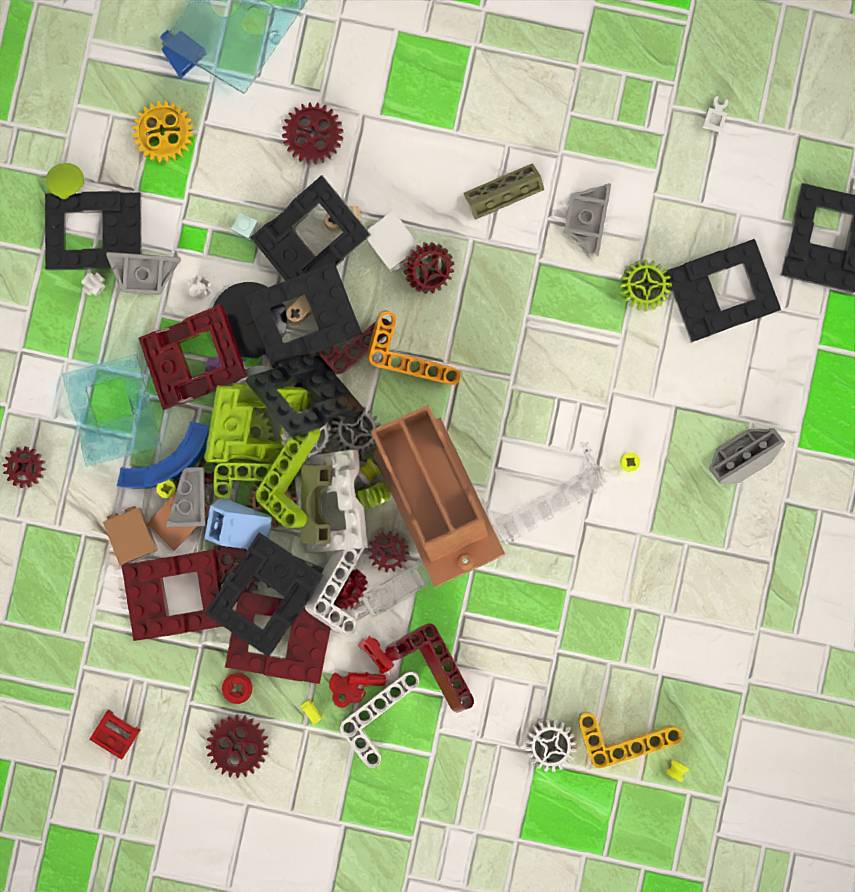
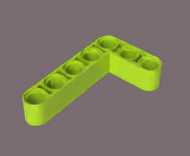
[256,429,320,528]

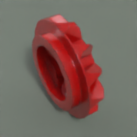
[222,673,253,704]

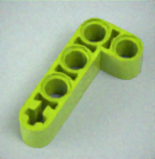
[214,459,274,499]

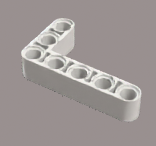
[305,548,364,635]
[340,670,419,768]

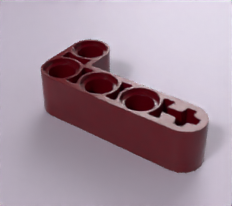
[318,318,390,375]

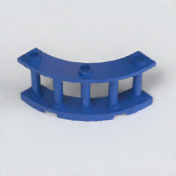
[117,421,210,489]

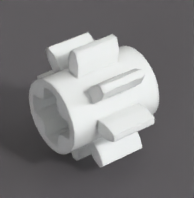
[81,273,105,296]
[188,275,212,300]

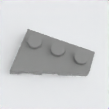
[166,467,206,527]

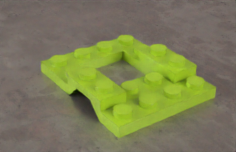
[205,383,309,462]

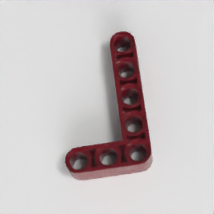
[385,623,474,713]

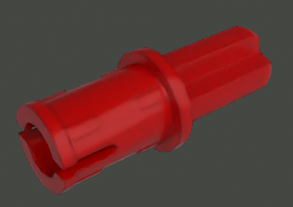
[347,672,386,687]

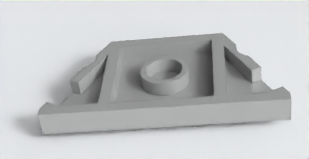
[564,183,612,257]
[106,252,181,295]

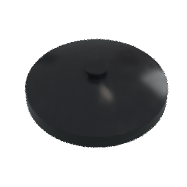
[213,282,287,359]

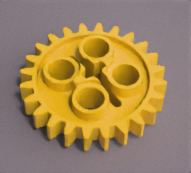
[132,100,194,163]

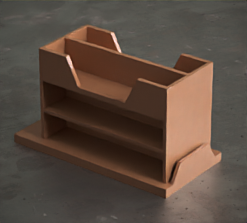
[371,404,505,588]

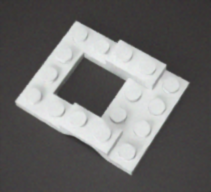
[294,449,368,553]

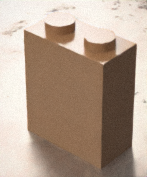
[103,506,158,565]

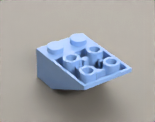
[204,498,272,549]

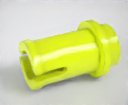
[300,699,323,725]

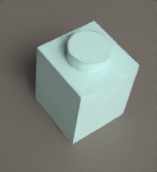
[232,212,259,241]

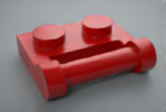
[358,636,395,674]
[89,709,141,760]

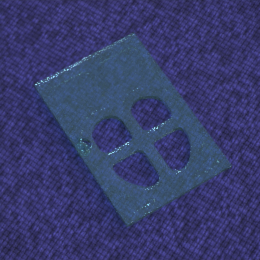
[162,0,308,95]

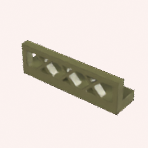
[463,163,545,220]

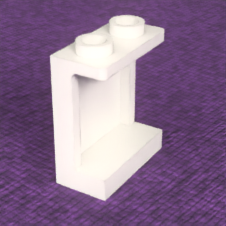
[366,211,419,272]

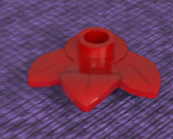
[329,672,366,708]

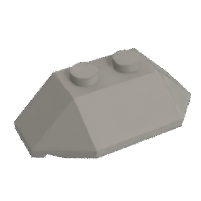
[709,428,785,484]

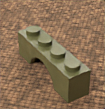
[300,464,332,545]

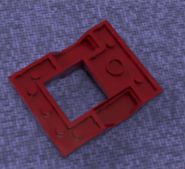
[138,304,247,410]
[121,549,223,641]
[224,592,332,684]

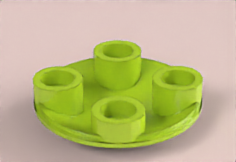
[46,163,85,199]

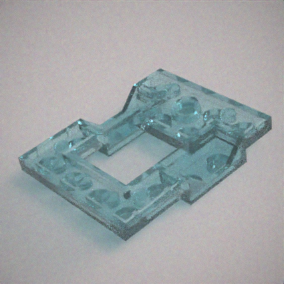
[62,354,162,467]

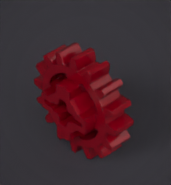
[3,447,46,488]
[368,531,409,573]
[334,569,368,610]

